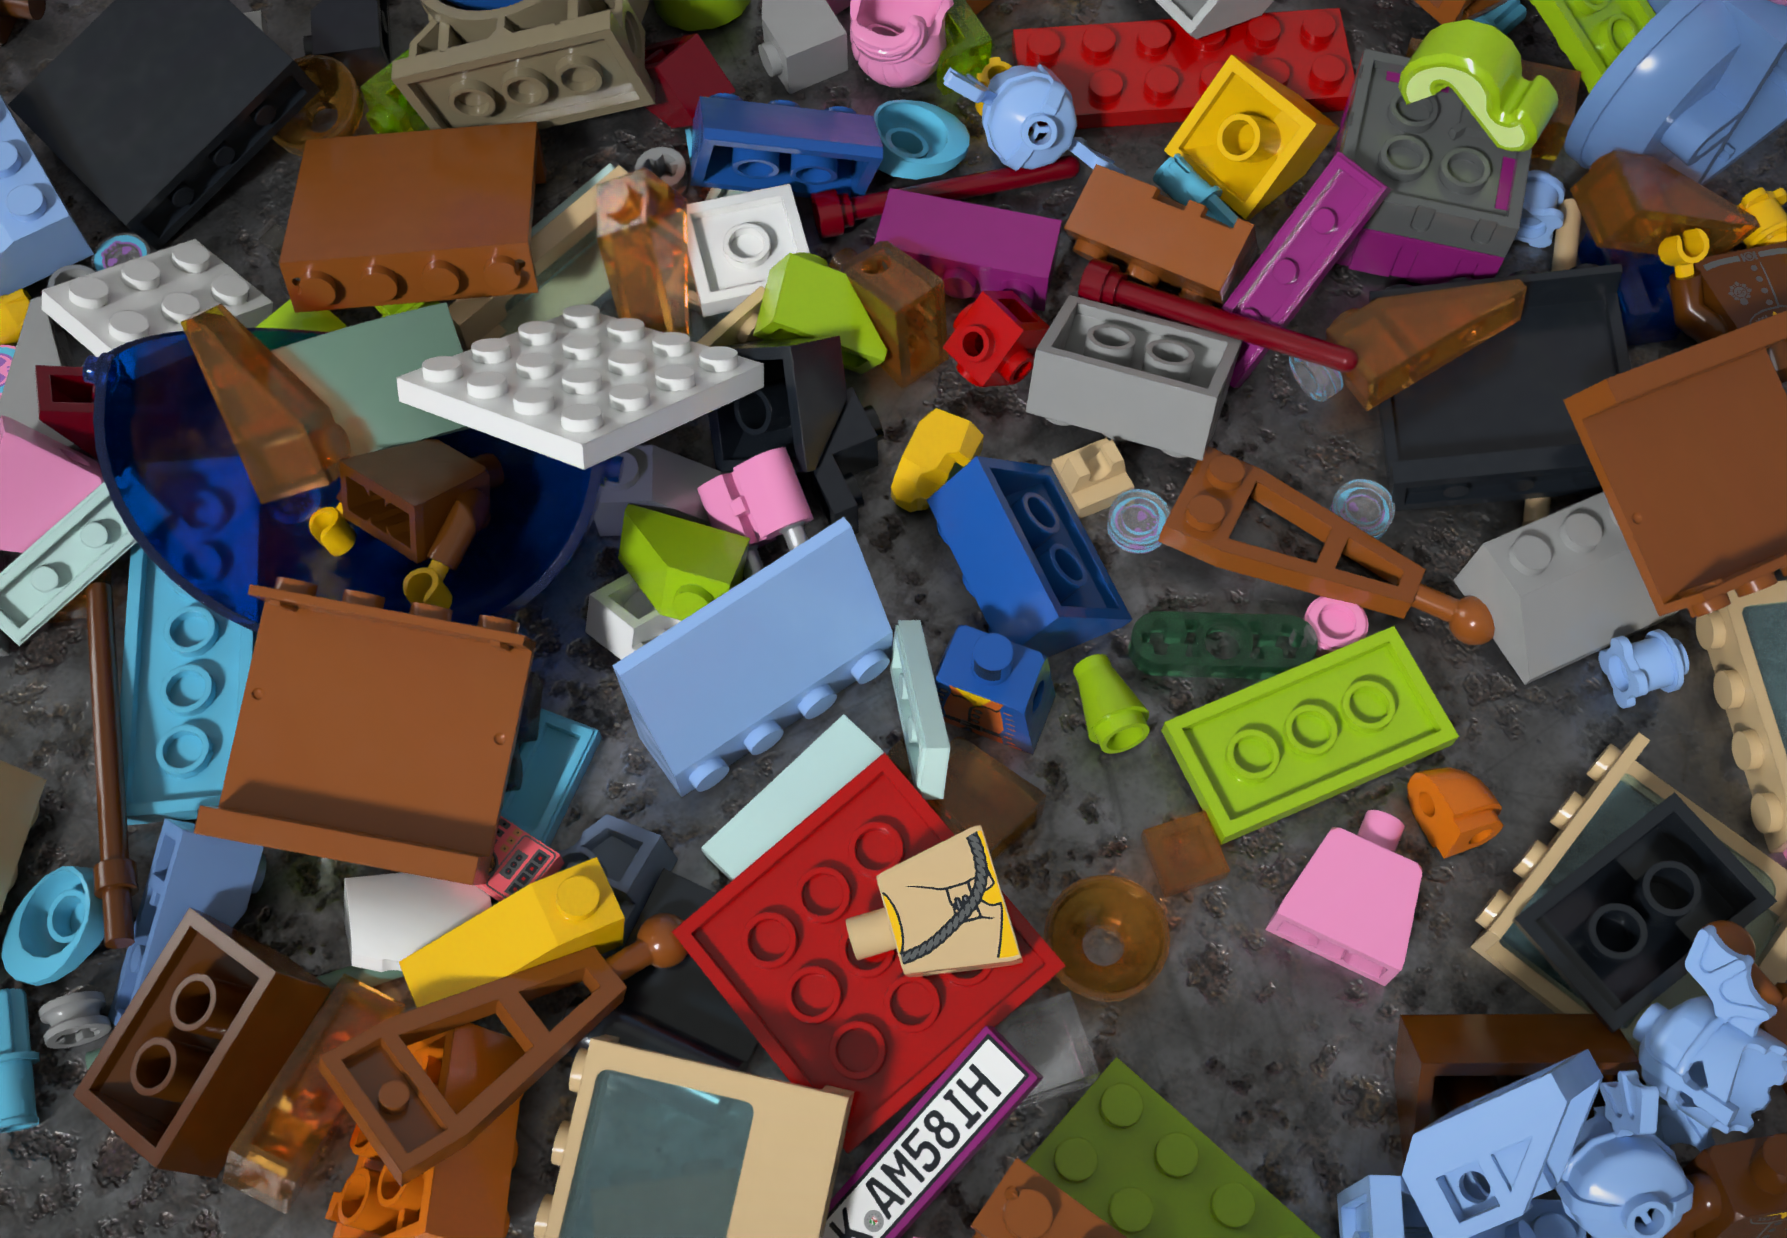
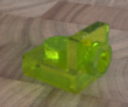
[937,0,992,96]
[361,49,418,134]

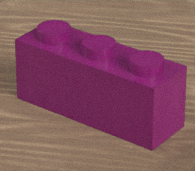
[873,188,1062,311]

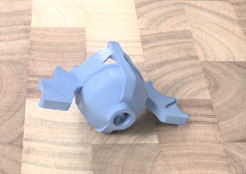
[943,63,1127,175]
[1633,925,1787,1152]
[1554,1070,1694,1238]

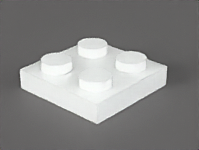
[676,184,810,317]

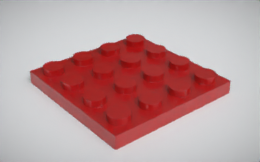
[672,752,1066,1154]

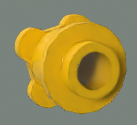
[1717,187,1787,249]

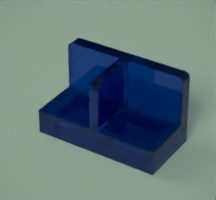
[1578,213,1681,346]

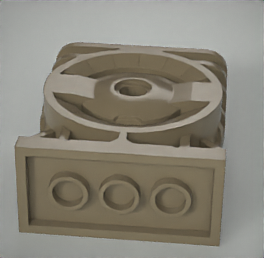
[391,0,656,130]

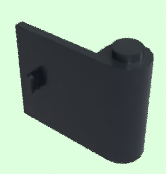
[561,868,759,1127]

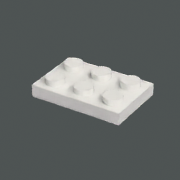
[41,239,273,378]

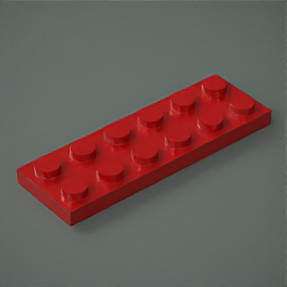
[1012,8,1355,132]

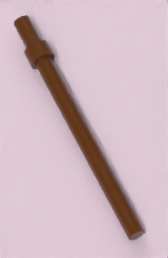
[85,582,139,949]

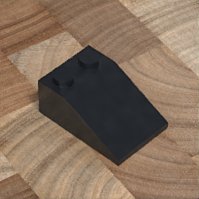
[1512,792,1777,1033]

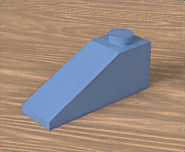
[108,818,266,1026]

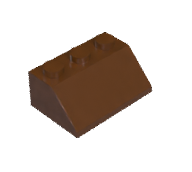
[73,907,331,1178]
[1394,1014,1640,1165]

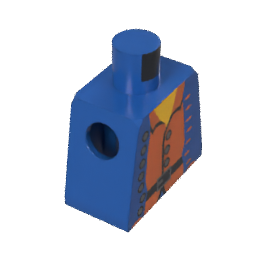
[934,625,1056,755]

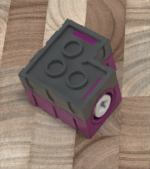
[1332,48,1532,285]

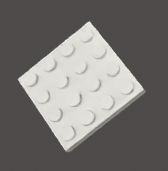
[396,304,764,470]

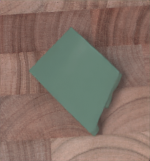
[252,302,470,459]

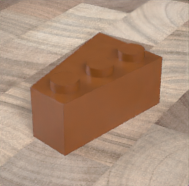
[1064,164,1258,309]

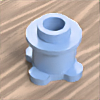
[1514,170,1566,248]
[1599,629,1689,709]

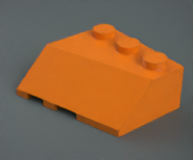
[325,1023,525,1238]

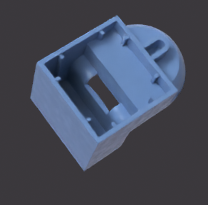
[1564,0,1787,198]

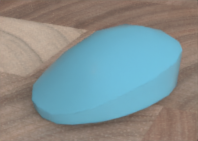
[873,99,970,180]
[1,866,104,986]

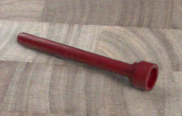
[811,155,1081,239]
[1078,258,1359,372]

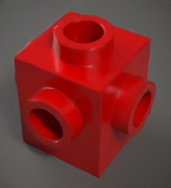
[942,291,1050,387]

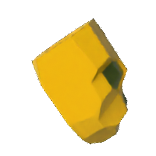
[891,408,984,513]

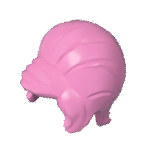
[850,0,954,88]

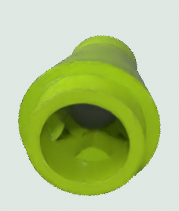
[1073,654,1150,754]

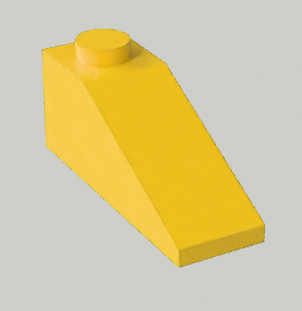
[399,857,625,1008]

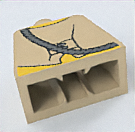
[845,825,1023,977]

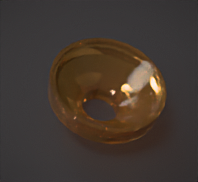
[272,55,364,156]
[1043,875,1170,1002]

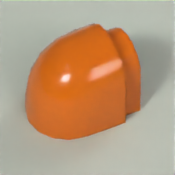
[1407,767,1504,859]

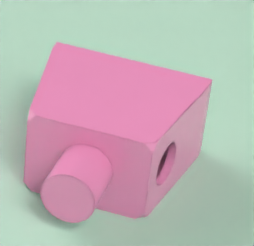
[0,415,105,553]
[1265,810,1423,986]

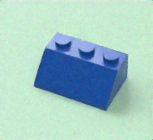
[690,93,883,198]
[927,456,1133,657]

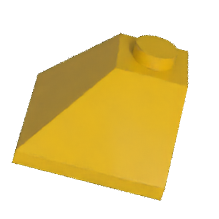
[1164,55,1340,220]

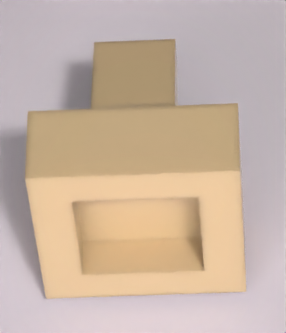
[1051,437,1135,519]

